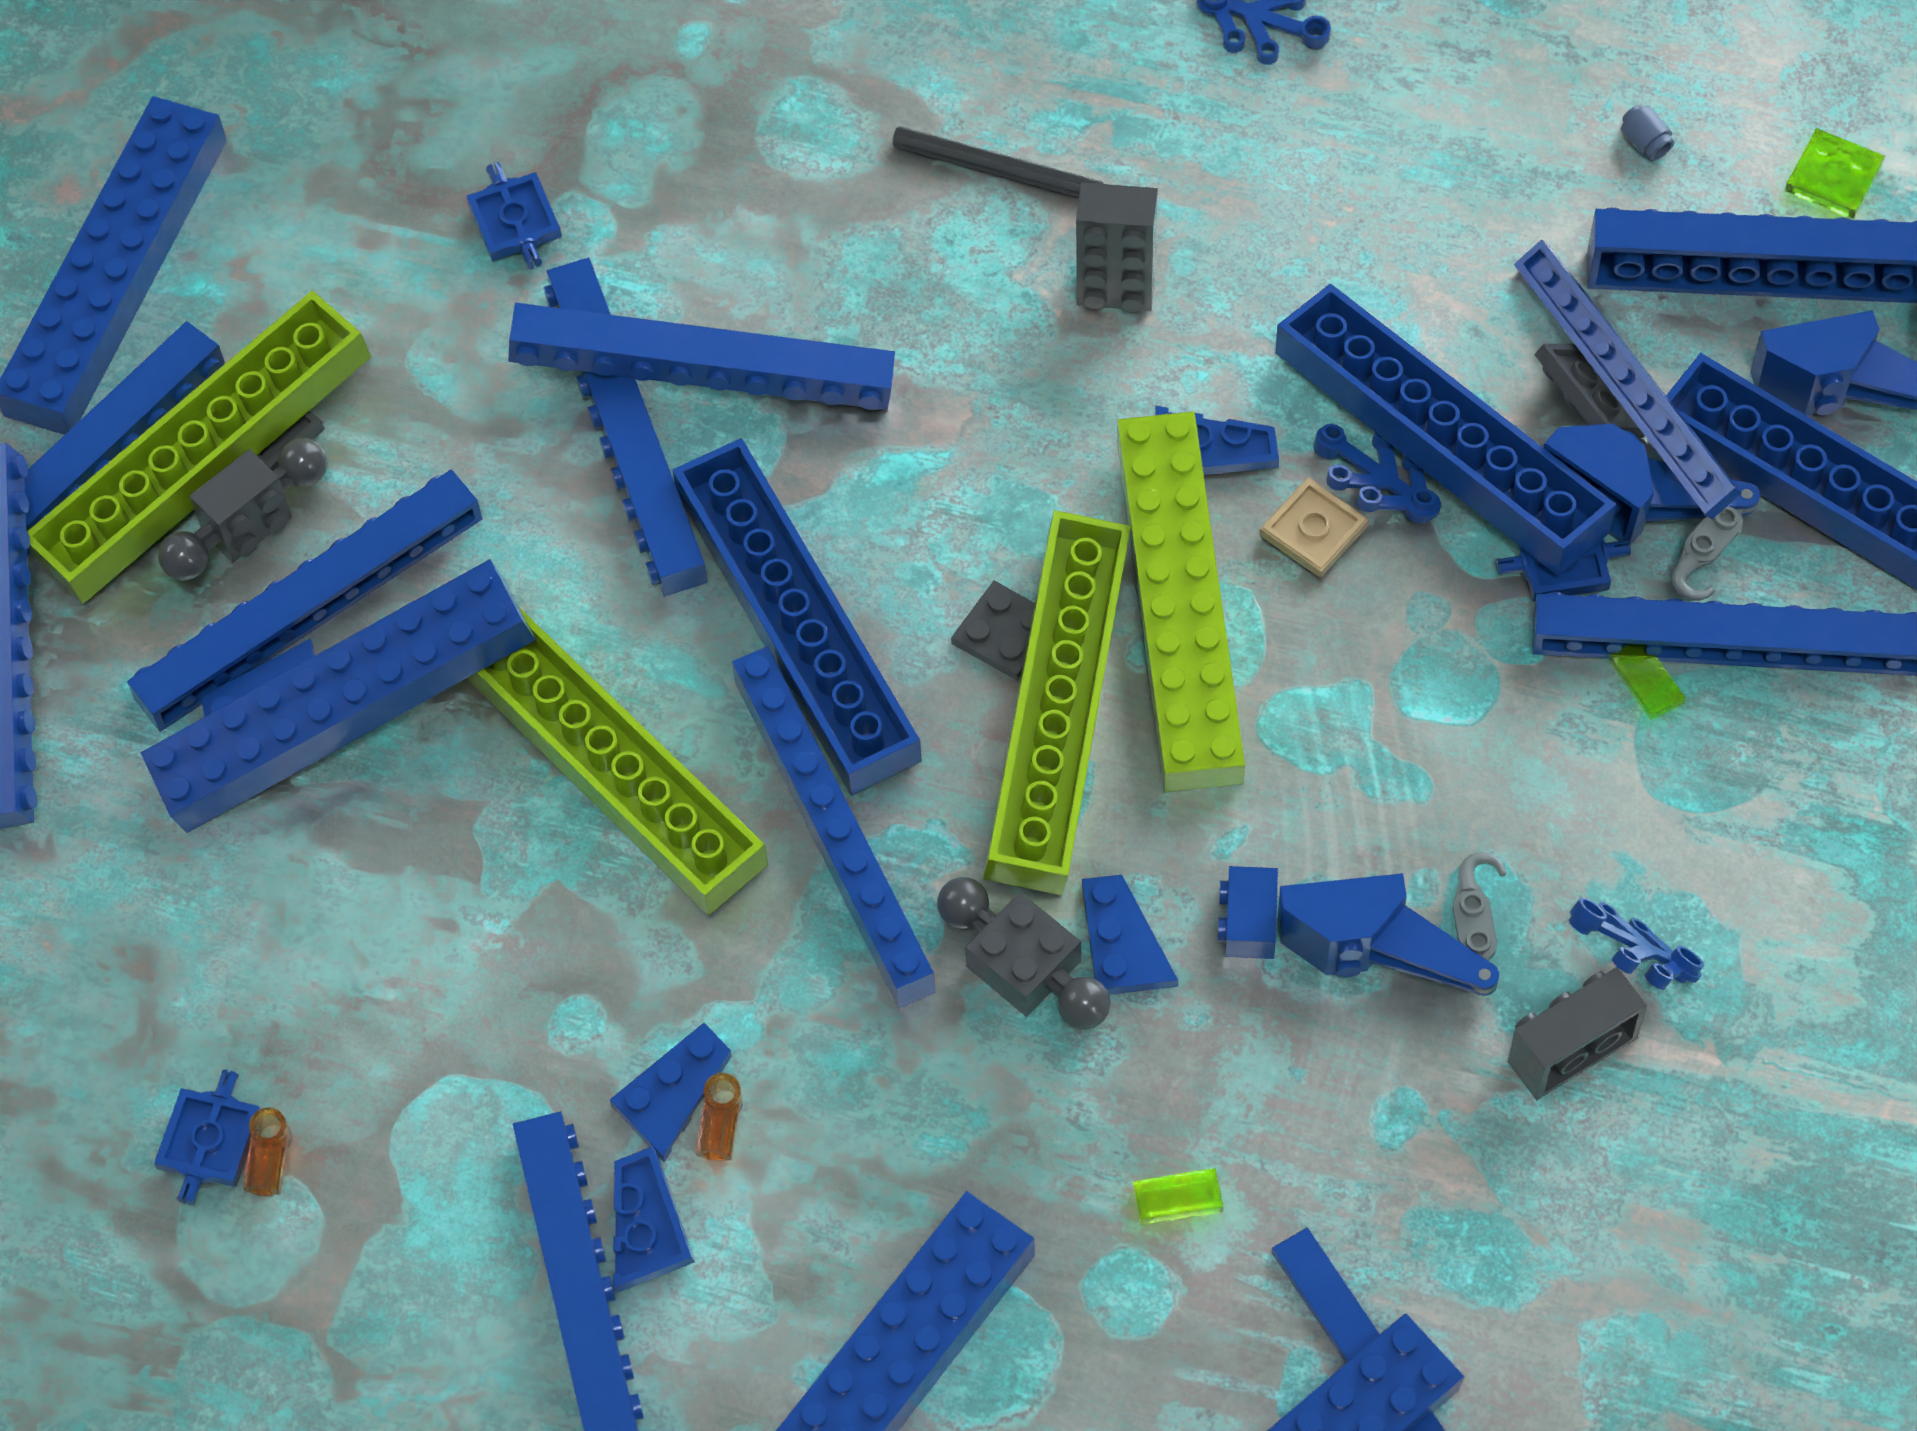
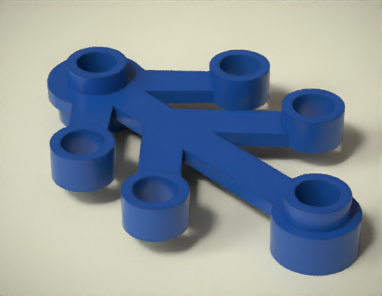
[1197,0,1331,65]
[1313,424,1441,524]
[1568,897,1704,990]

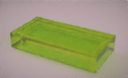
[1608,644,1686,720]
[1133,1168,1224,1225]

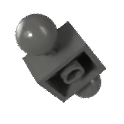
[158,437,328,581]
[937,877,1111,1029]

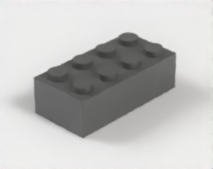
[1076,182,1158,312]

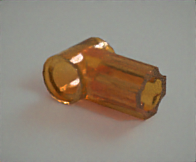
[696,1073,743,1162]
[243,1107,292,1197]

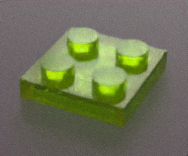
[1785,128,1885,219]

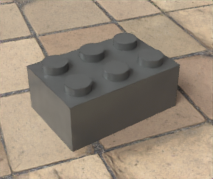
[1508,967,1647,1101]

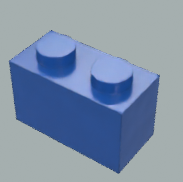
[1218,866,1278,959]

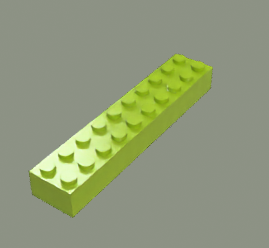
[27,290,372,604]
[1117,411,1245,793]
[983,510,1131,896]
[466,607,768,916]

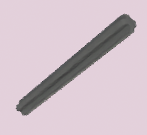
[893,126,1104,198]

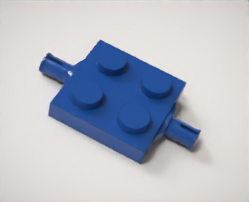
[466,162,562,269]
[1496,539,1631,601]
[154,1069,262,1205]

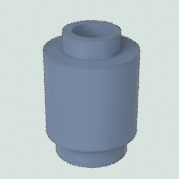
[1621,105,1675,161]

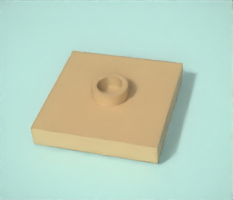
[1259,477,1369,578]

